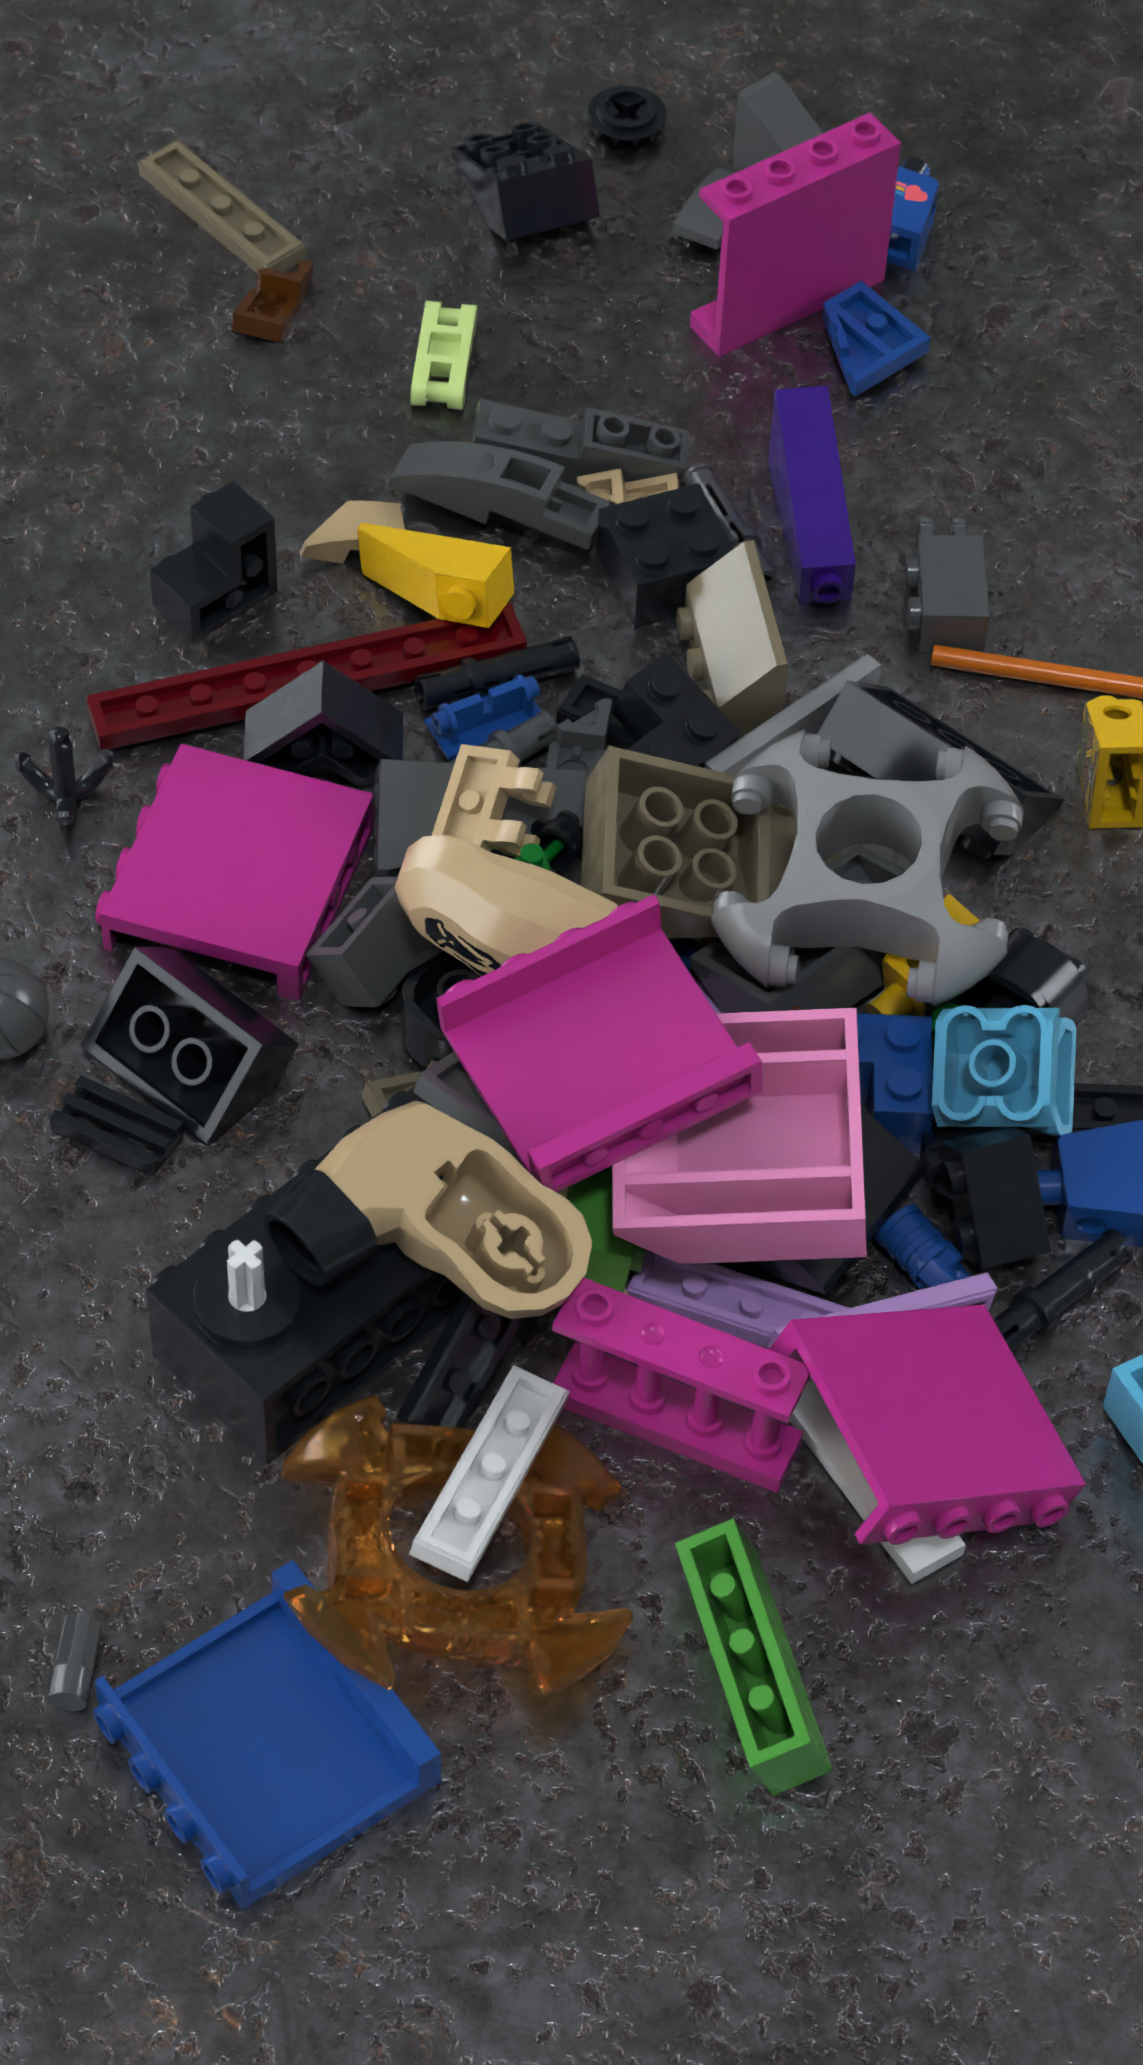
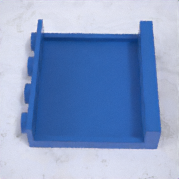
[92,1560,441,1910]

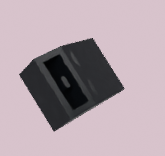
[450,122,600,241]

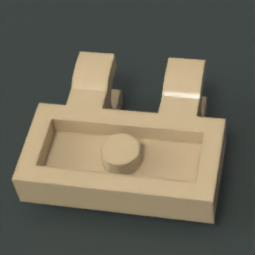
[432,744,557,858]

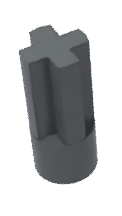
[48,1611,102,1711]

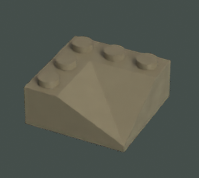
[581,746,771,939]

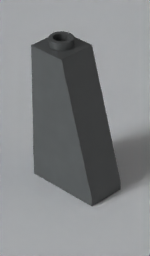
[372,759,585,877]

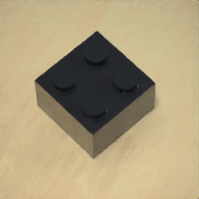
[597,483,734,629]

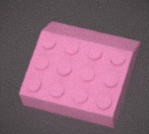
[612,1008,867,1264]

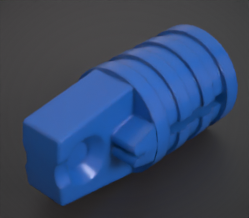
[875,1204,971,1289]

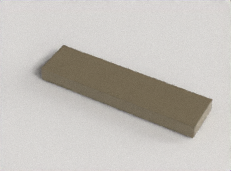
[139,140,306,274]

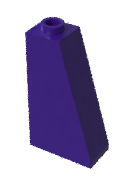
[768,386,856,605]

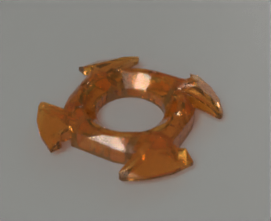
[281,1394,633,1698]

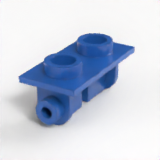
[424,674,541,761]

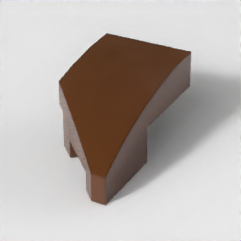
[232,260,314,343]

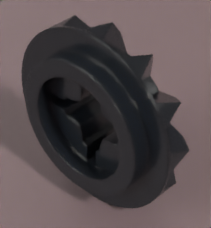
[588,85,666,148]

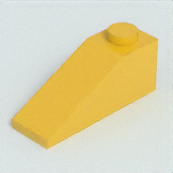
[357,522,514,628]

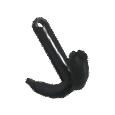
[14,726,114,826]

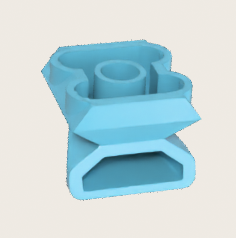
[932,1005,1076,1137]

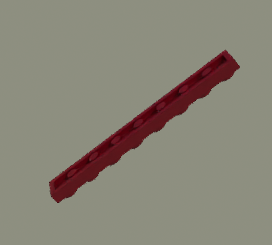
[86,603,527,751]

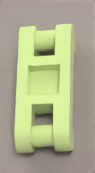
[410,301,478,410]

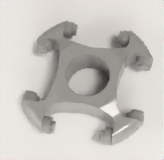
[711,729,1024,1006]

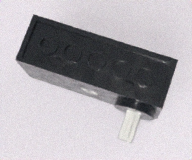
[146,1086,464,1465]

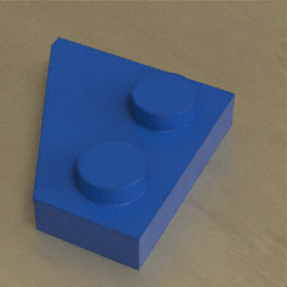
[822,281,931,397]

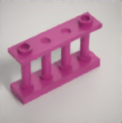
[552,1277,811,1493]

